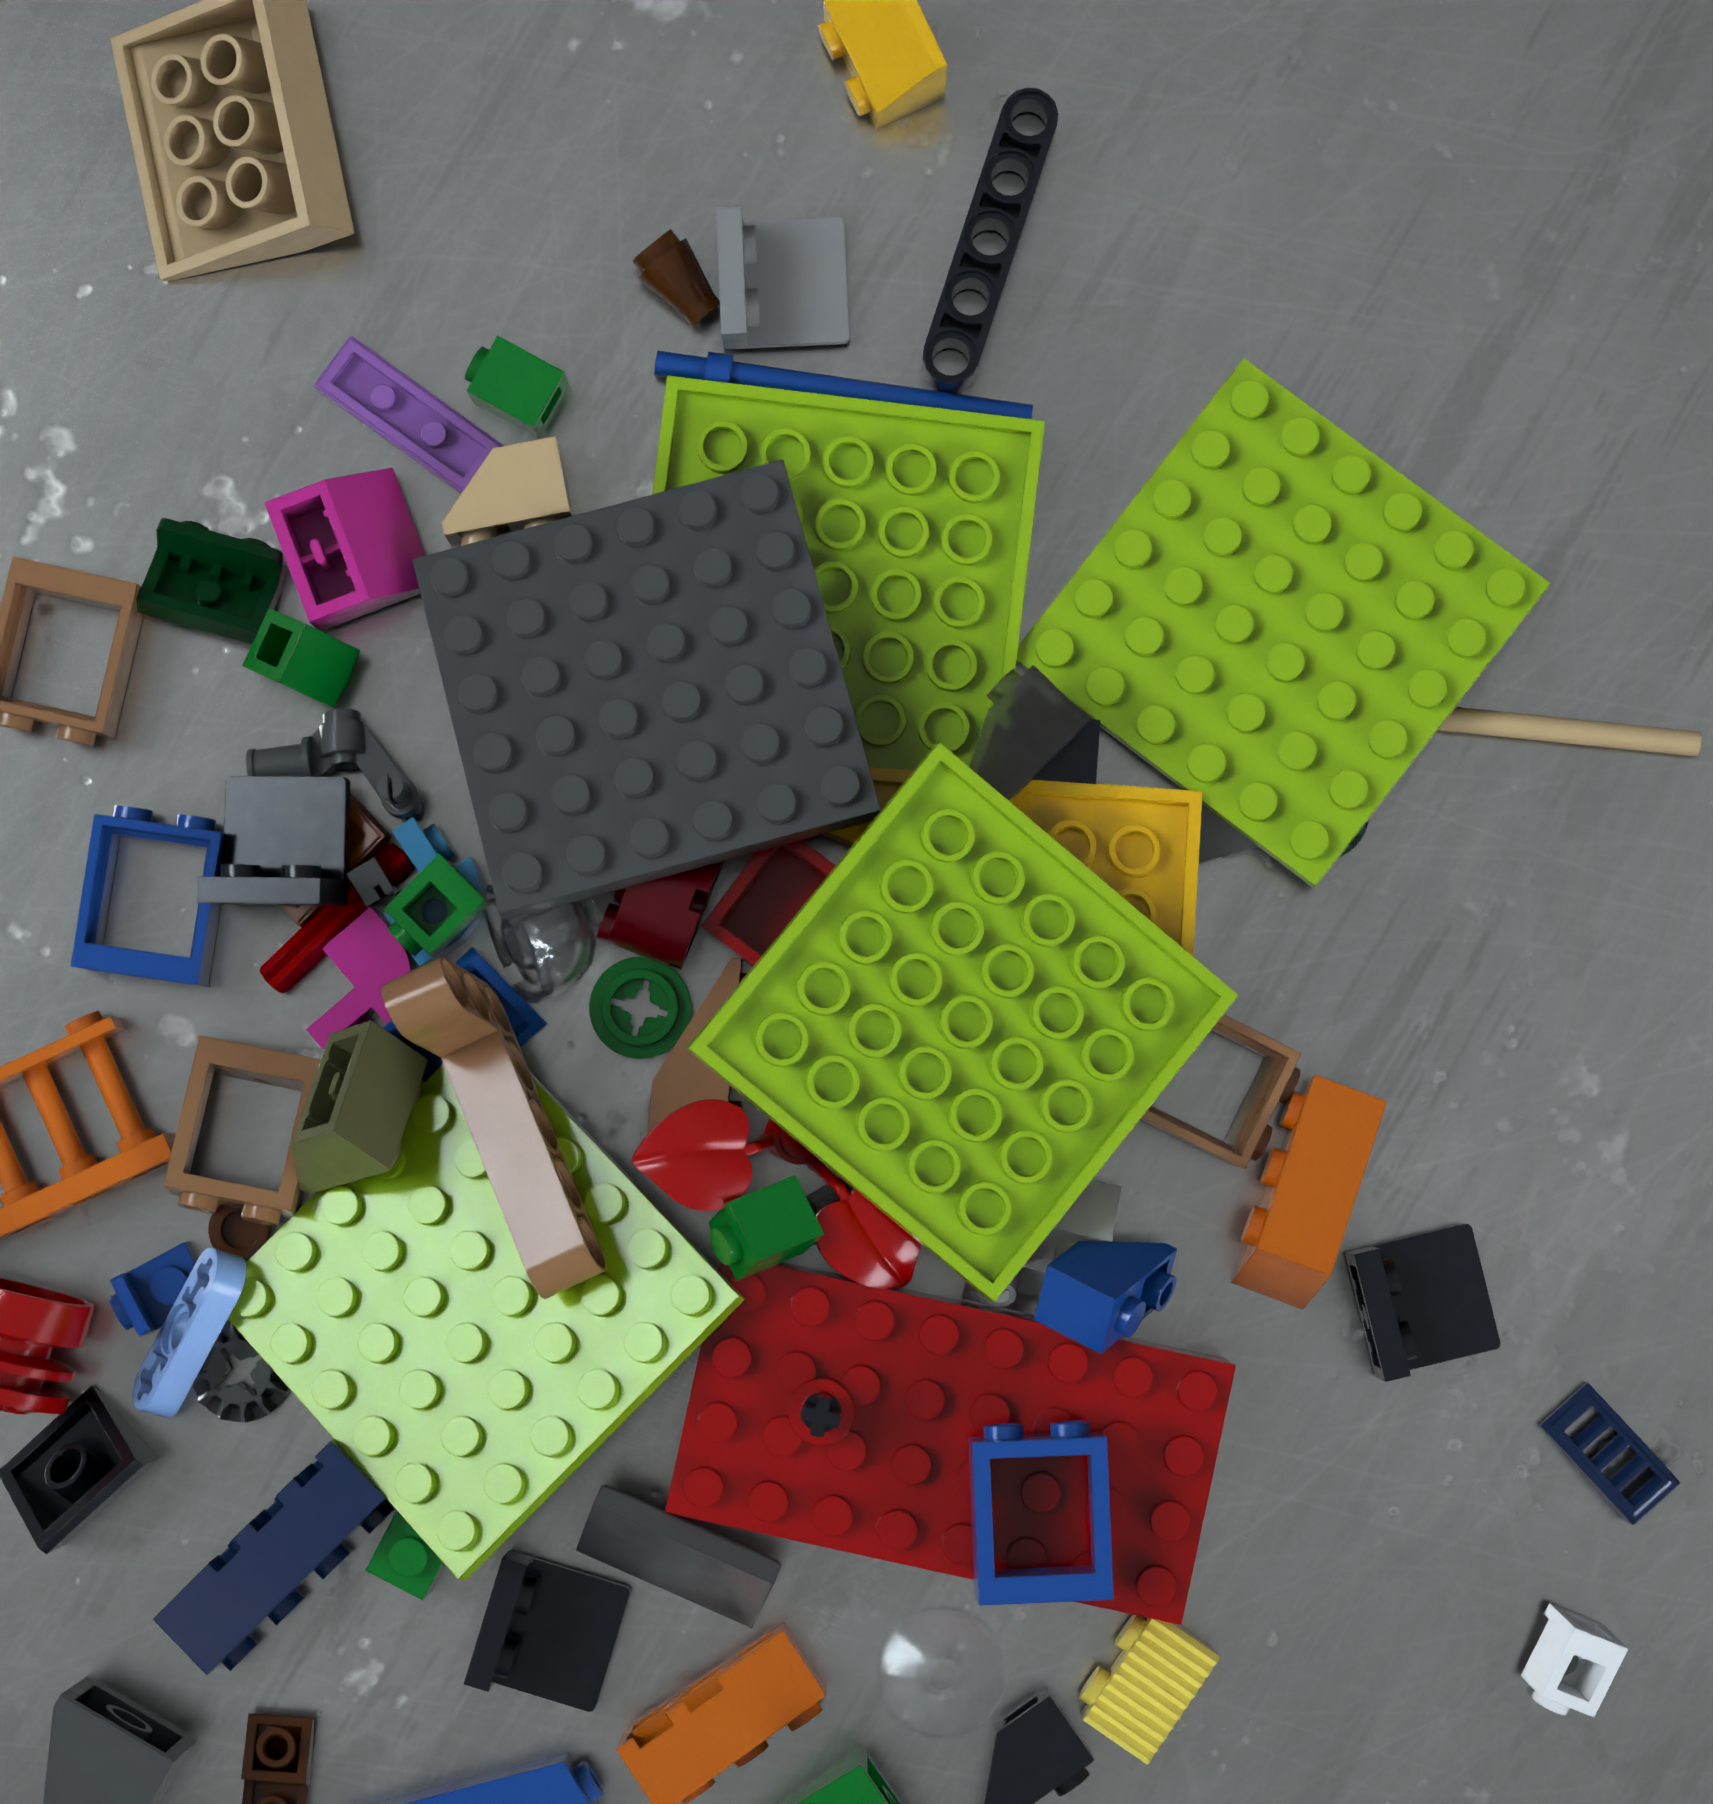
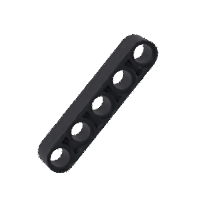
[922,87,1058,394]

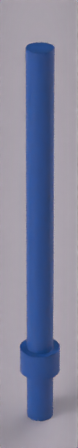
[654,351,1033,419]

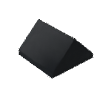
[0,1385,160,1554]

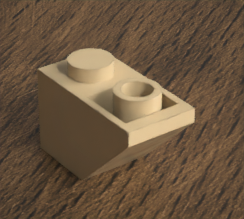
[442,436,573,546]

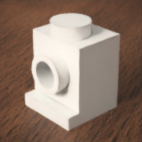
[1521,1603,1628,1717]

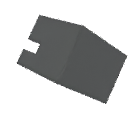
[347,857,398,908]

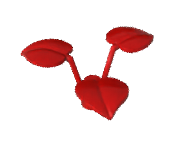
[632,1099,921,1289]

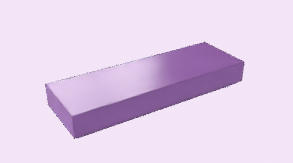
[313,335,504,494]

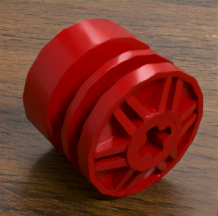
[0,1278,94,1415]

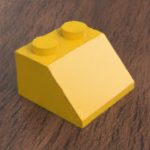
[817,0,948,130]

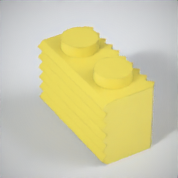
[1078,1615,1220,1765]

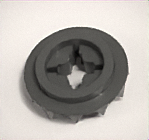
[193,1321,290,1423]

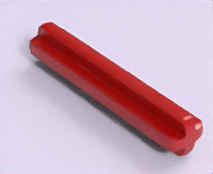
[259,843,414,993]

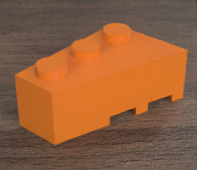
[1231,1074,1387,1310]
[616,1623,827,1804]

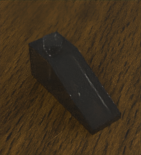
[969,665,1089,802]

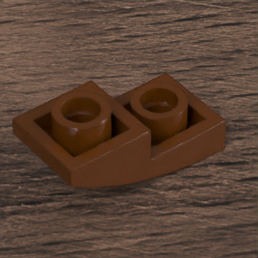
[241,1713,314,1804]

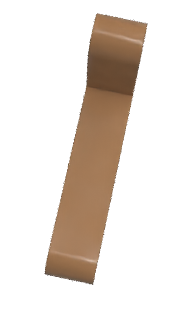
[381,956,607,1299]

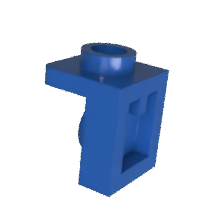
[109,1241,198,1337]

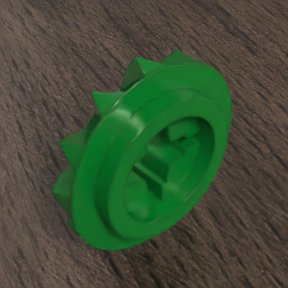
[589,957,691,1059]

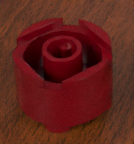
[596,861,724,970]

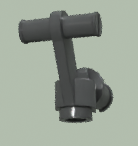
[246,709,425,822]

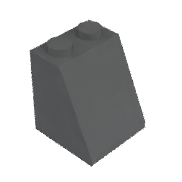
[43,1677,196,1804]

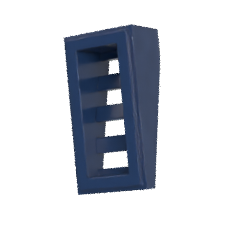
[1538,1382,1680,1525]

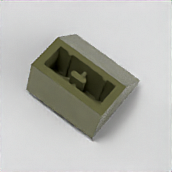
[291,1020,428,1195]

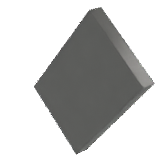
[576,1484,782,1628]

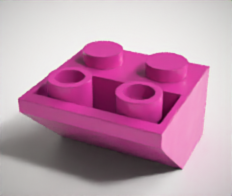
[264,468,426,631]

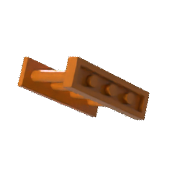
[0,1011,175,1241]

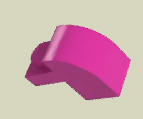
[306,907,417,1049]

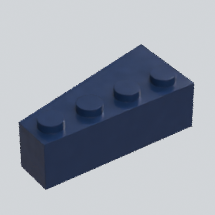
[153,1439,395,1675]

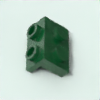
[137,518,284,644]

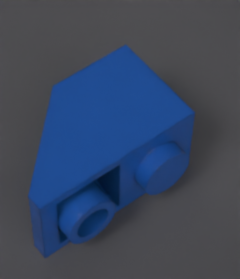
[1034,1241,1177,1354]

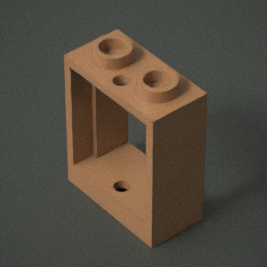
[0,556,144,746]
[1140,1014,1302,1169]
[164,1035,321,1226]

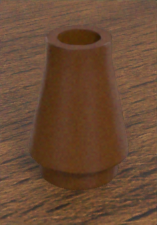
[632,229,720,327]

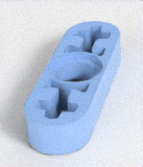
[133,1247,246,1418]

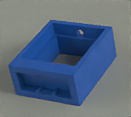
[71,805,224,987]
[968,1420,1114,1606]

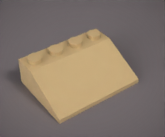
[110,0,355,282]

